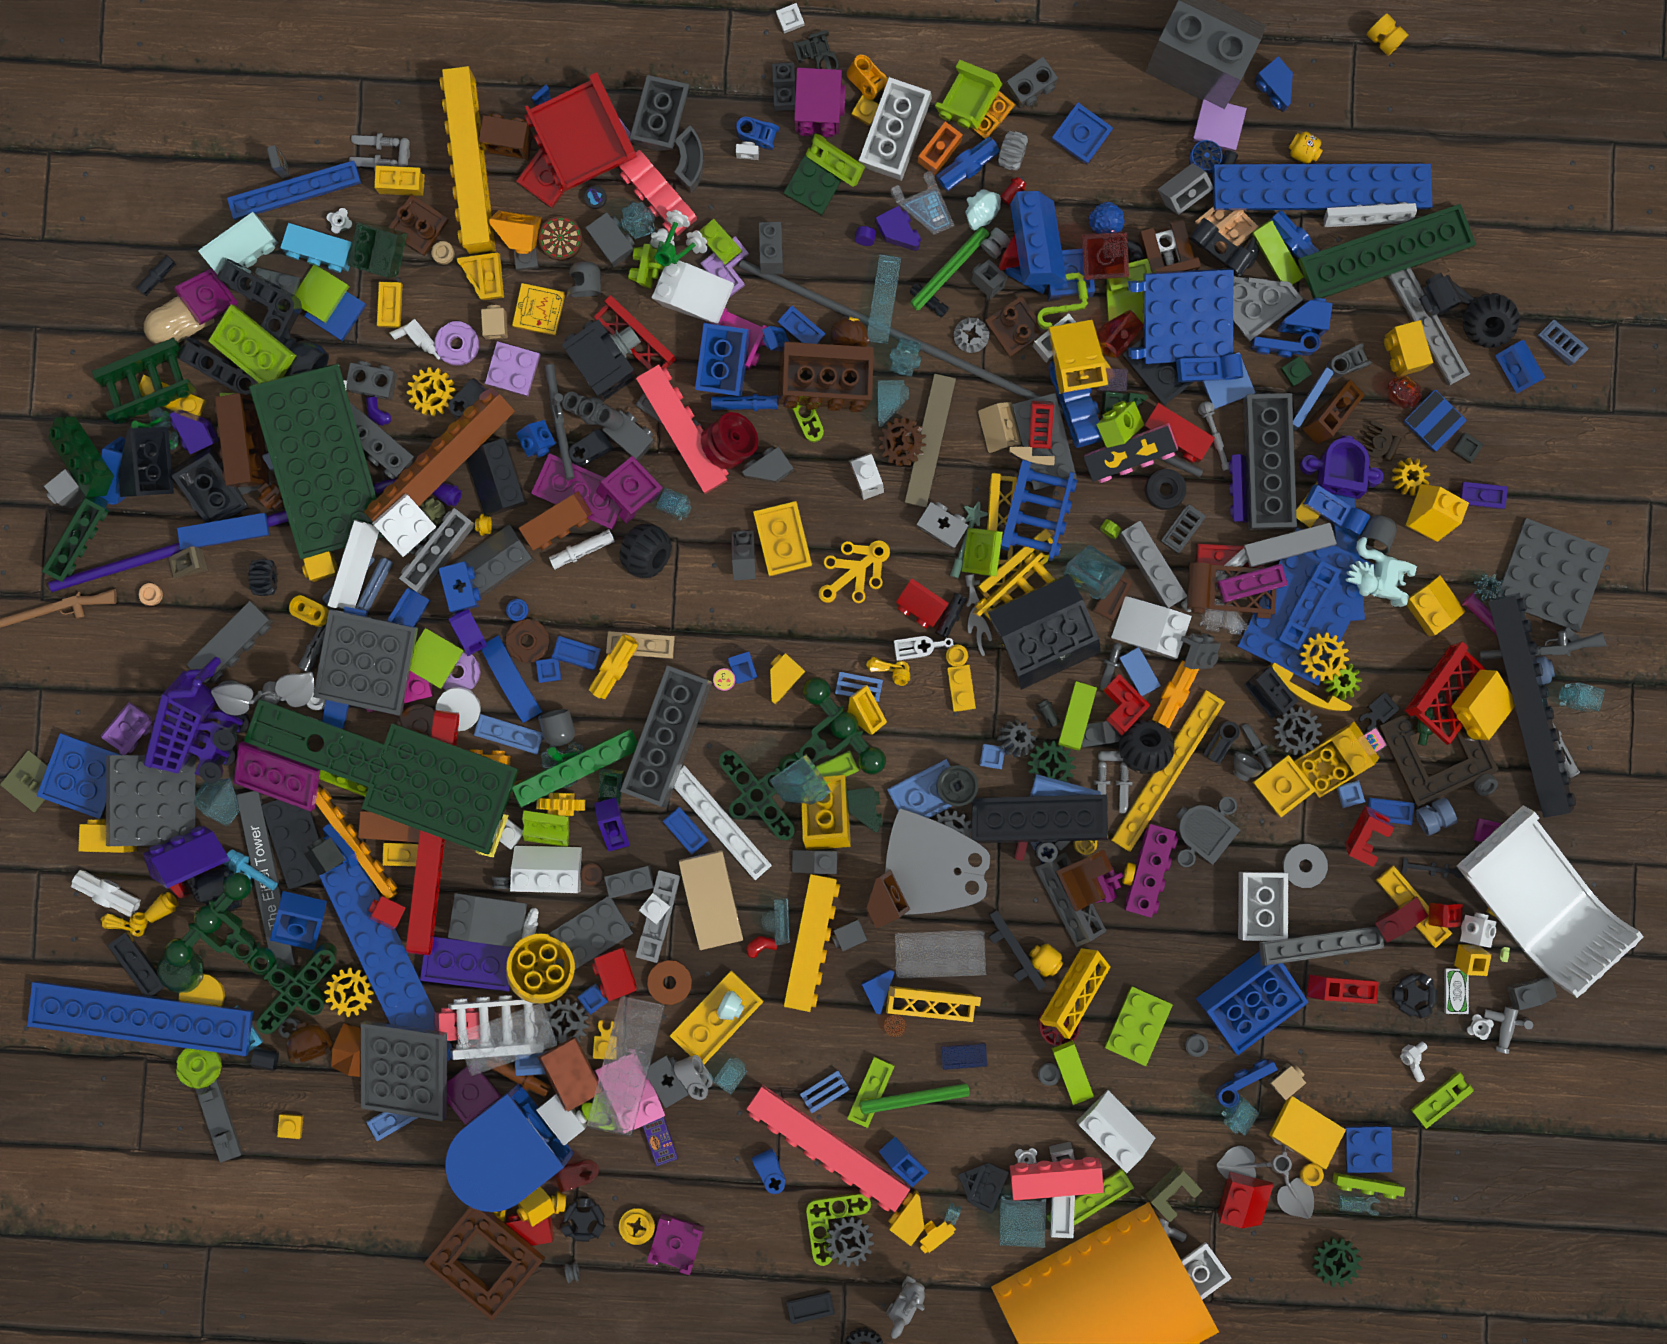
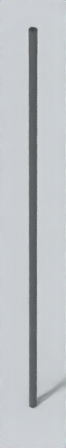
[739,259,1203,478]

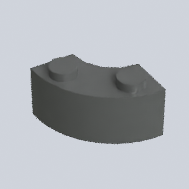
[674,126,704,194]

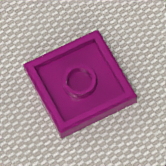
[174,268,238,325]
[447,1061,501,1125]

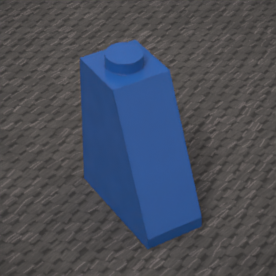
[100,437,126,505]

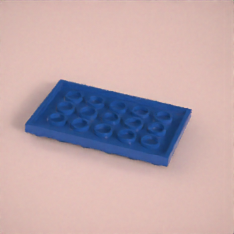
[1237,527,1375,686]

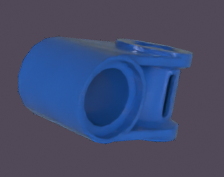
[736,116,780,150]
[752,1148,786,1194]

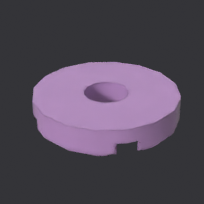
[435,321,479,366]
[442,651,481,690]

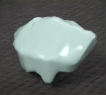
[965,189,1001,230]

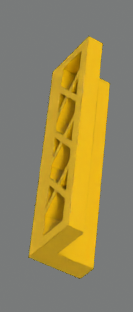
[987,473,1017,565]
[976,529,1061,607]
[1040,948,1110,1039]
[886,986,981,1022]

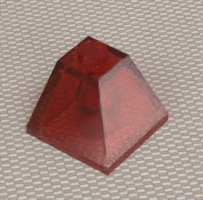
[1082,232,1129,280]

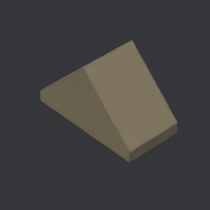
[168,546,208,579]

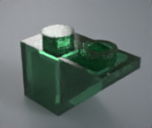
[847,787,883,832]

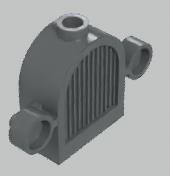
[1175,797,1240,867]

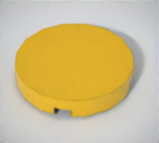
[179,973,225,1006]

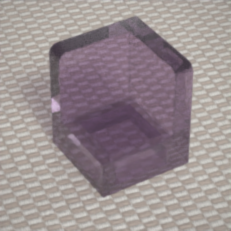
[1097,368,1128,392]

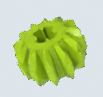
[1323,662,1362,700]

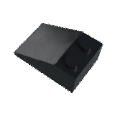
[118,427,174,497]
[171,445,248,523]

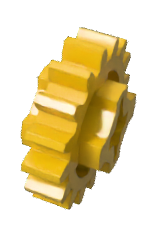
[407,367,456,416]
[1299,633,1349,681]
[536,793,585,816]
[324,968,374,1017]

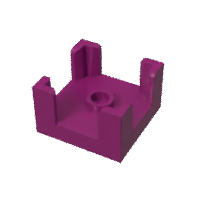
[596,456,663,524]
[647,1214,704,1275]

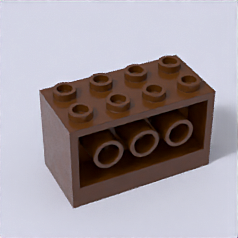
[778,342,874,412]

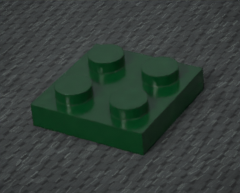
[784,155,842,216]

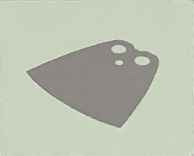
[885,809,990,915]

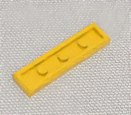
[1376,865,1452,948]

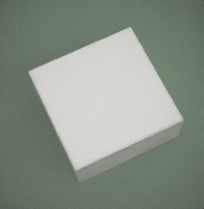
[776,3,805,34]

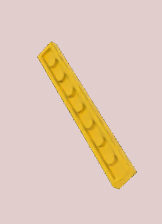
[1111,690,1225,852]

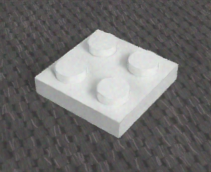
[372,493,436,557]

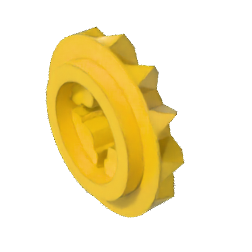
[619,1208,655,1245]

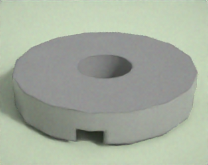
[1282,844,1328,888]

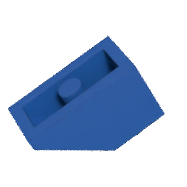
[879,1137,929,1187]

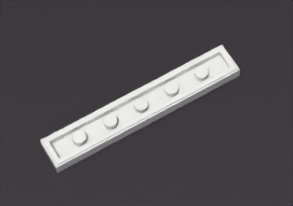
[674,765,772,880]

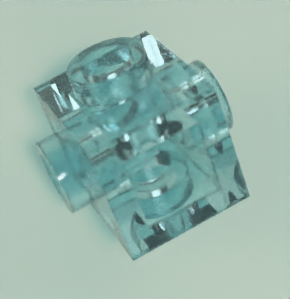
[621,202,655,239]
[889,337,922,377]

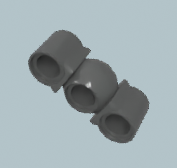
[562,391,623,430]

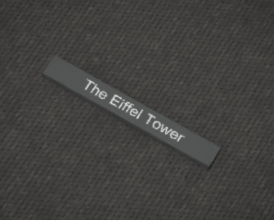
[236,791,296,965]

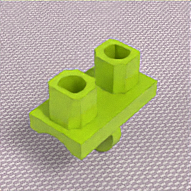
[628,244,665,289]

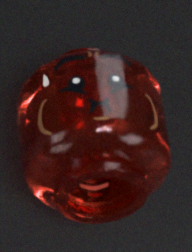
[1388,375,1422,409]

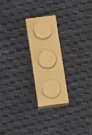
[606,631,675,659]

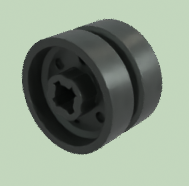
[936,765,978,806]

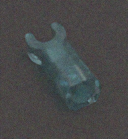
[1339,1195,1380,1216]

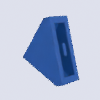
[862,969,894,1014]

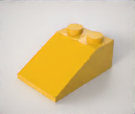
[801,775,851,850]

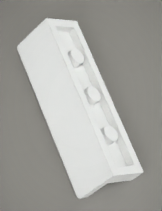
[328,519,379,609]

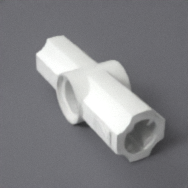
[71,870,141,917]

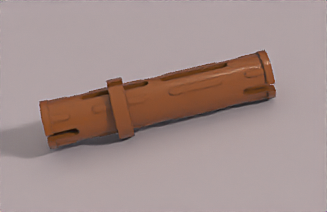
[486,1056,552,1098]

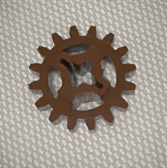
[879,417,927,466]

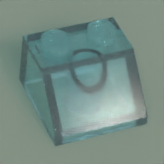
[769,754,831,804]

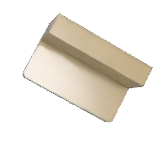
[978,402,1022,453]

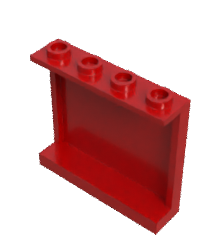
[524,72,637,191]

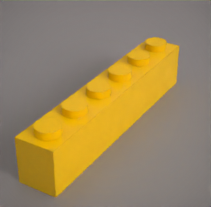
[784,874,840,1012]

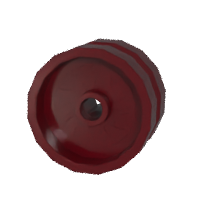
[701,412,759,469]

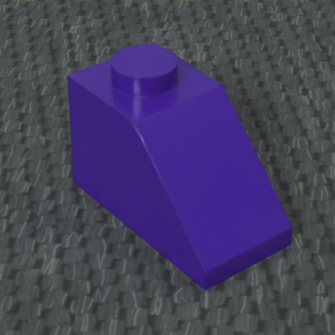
[594,797,630,851]

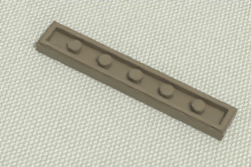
[905,374,956,508]

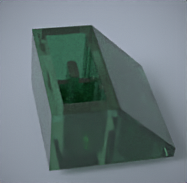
[348,222,407,278]

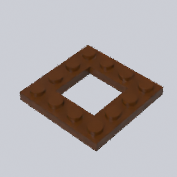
[424,1207,545,1322]

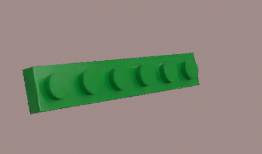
[512,728,638,807]

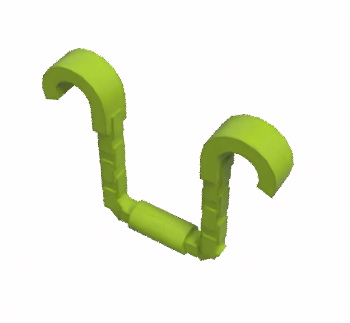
[1037,272,1088,330]

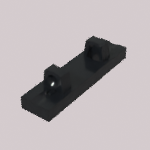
[988,909,1046,990]

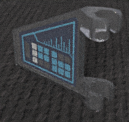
[891,171,955,235]

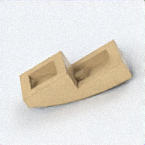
[1009,447,1055,466]

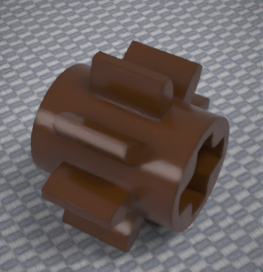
[257,483,284,510]

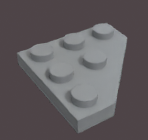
[1233,276,1303,342]

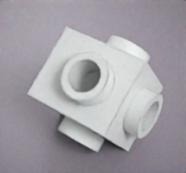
[1460,912,1496,948]

